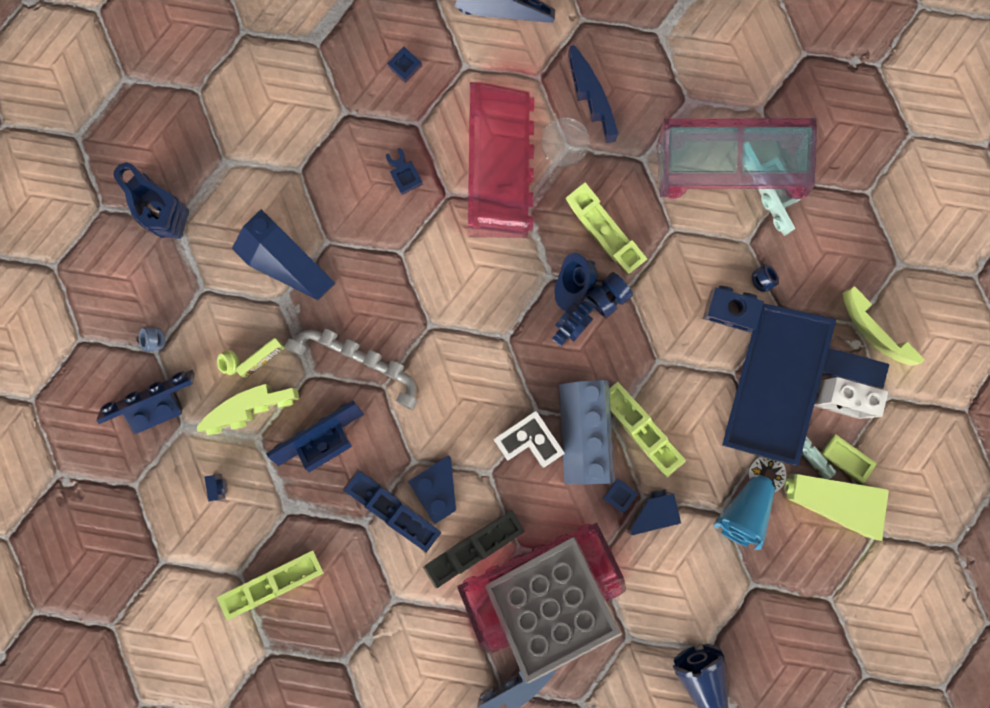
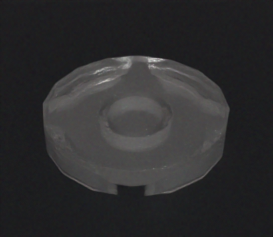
[541,117,590,167]

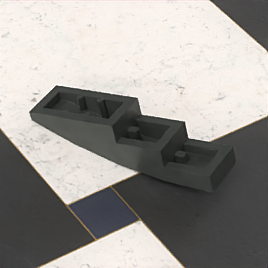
[422,510,525,588]

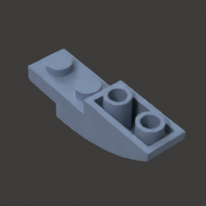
[477,666,557,708]

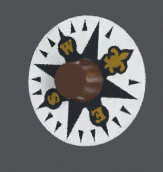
[749,457,787,492]

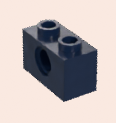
[703,286,764,333]

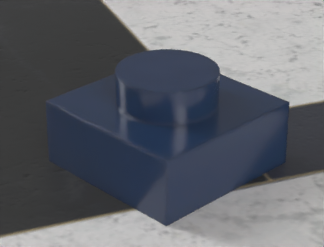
[387,46,422,83]
[204,474,227,502]
[602,478,639,514]

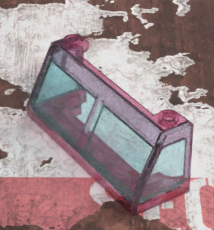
[656,118,817,199]

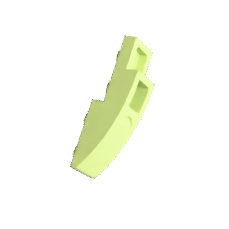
[197,384,300,435]

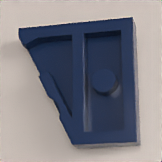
[408,455,456,524]

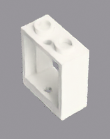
[814,377,888,419]

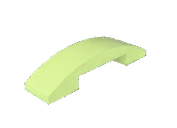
[565,183,647,275]
[842,286,925,365]

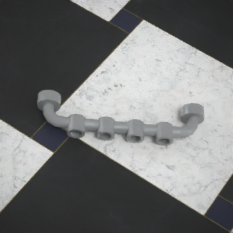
[284,329,418,410]

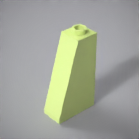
[784,474,889,541]

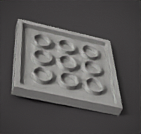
[485,537,622,683]

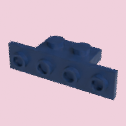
[96,370,195,434]
[266,400,364,472]

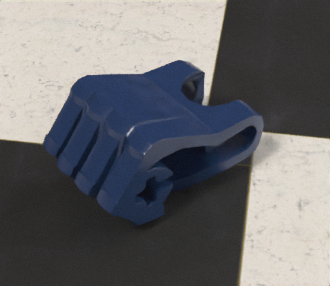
[113,162,189,239]

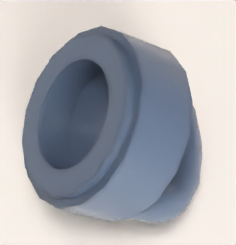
[139,327,165,352]

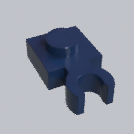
[386,148,423,195]

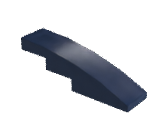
[568,45,618,143]
[822,348,890,389]
[343,469,442,553]

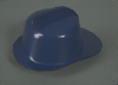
[554,253,597,311]

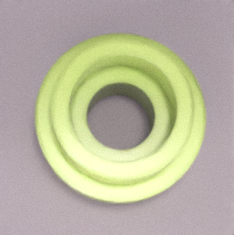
[217,350,240,375]

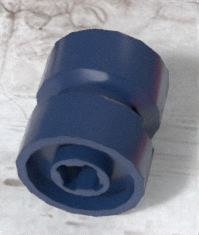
[586,272,633,318]

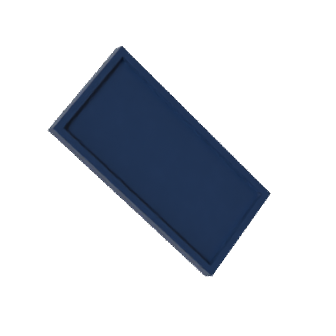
[722,303,837,467]

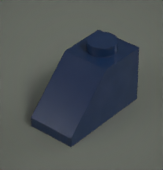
[627,489,682,535]

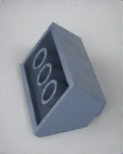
[559,380,615,485]

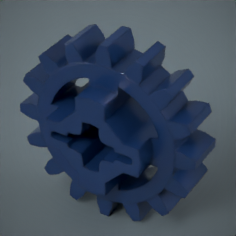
[552,298,596,347]

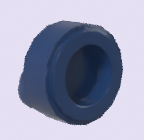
[752,264,779,292]

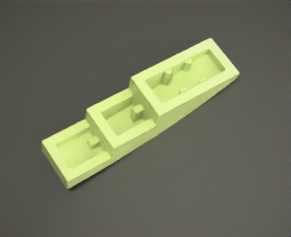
[609,382,686,478]
[216,551,324,621]

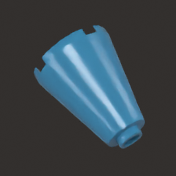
[714,475,775,550]

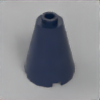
[673,644,728,708]

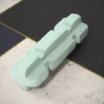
[802,437,836,480]

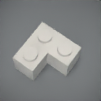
[493,411,565,468]

